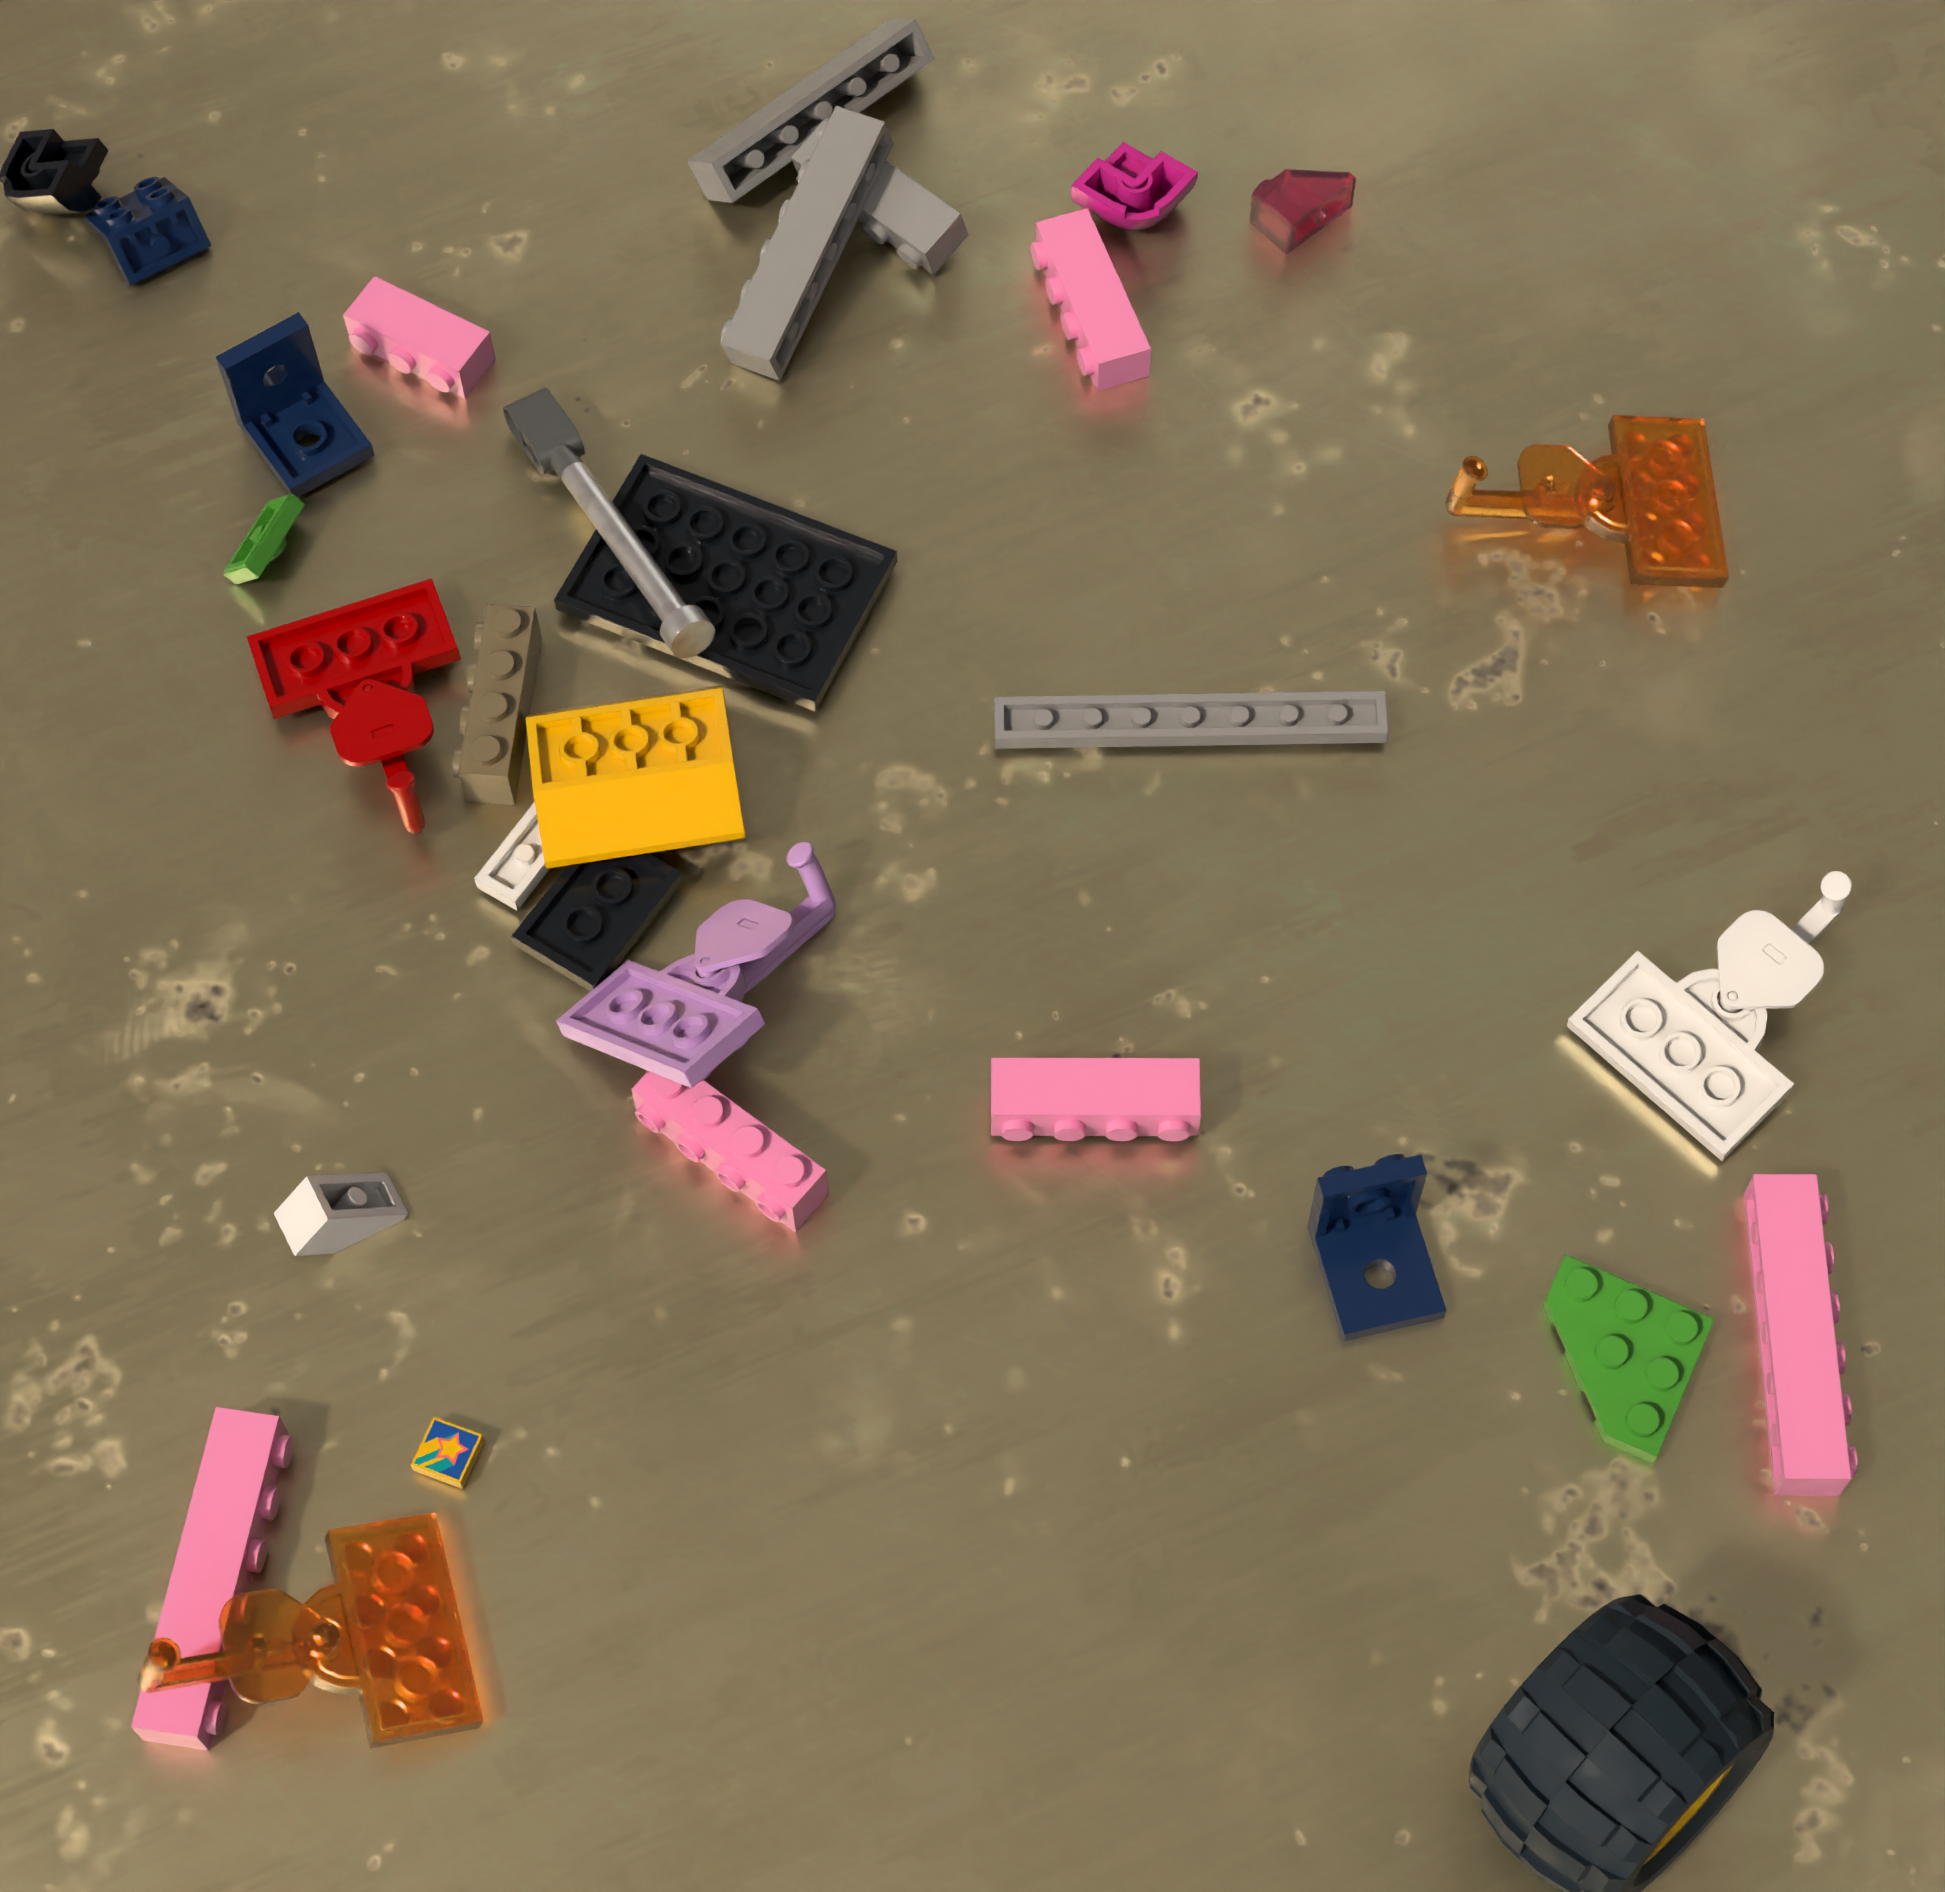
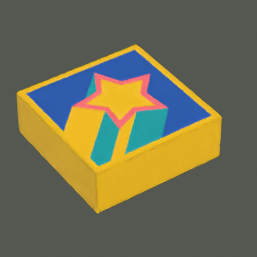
[411,1417,485,1489]

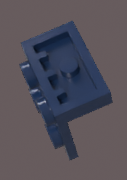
[85,177,211,286]

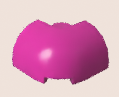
[1071,142,1198,230]

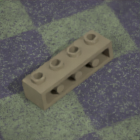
[452,604,542,805]

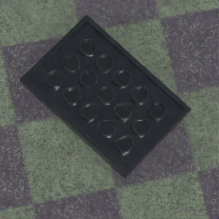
[554,454,898,711]

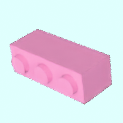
[343,276,496,399]

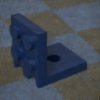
[216,312,375,498]
[1307,1154,1447,1342]

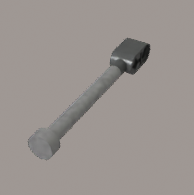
[503,387,715,658]

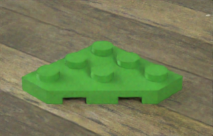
[1543,1254,1714,1464]

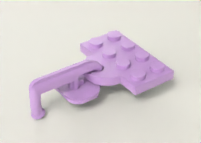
[556,842,836,1088]

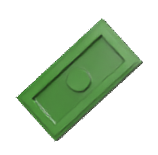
[223,494,305,585]

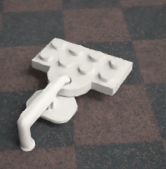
[1567,871,1852,1161]

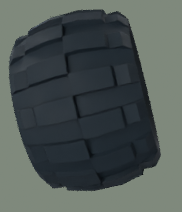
[1469,1594,1774,1892]

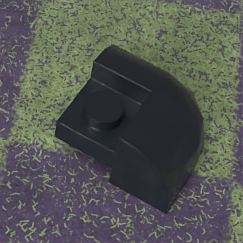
[0,129,109,215]

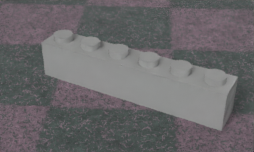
[687,19,935,203]
[720,106,894,381]

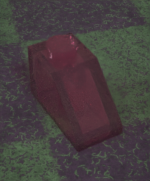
[1249,169,1356,255]

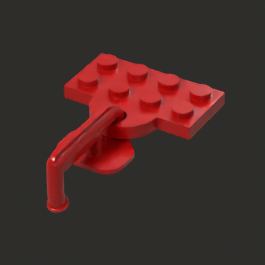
[246,578,461,835]

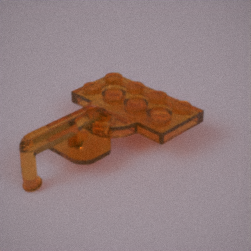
[1445,415,1729,588]
[138,1513,484,1749]

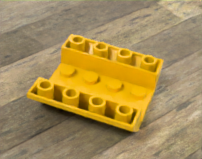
[526,685,745,869]

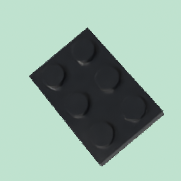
[511,853,683,991]

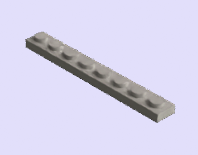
[994,691,1388,749]

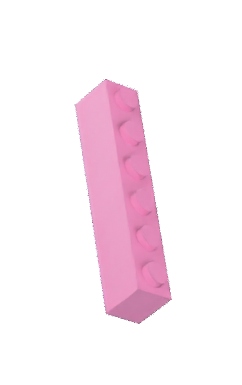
[1743,1174,1857,1496]
[131,1407,293,1751]

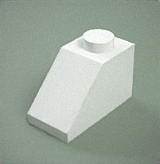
[274,1172,408,1256]

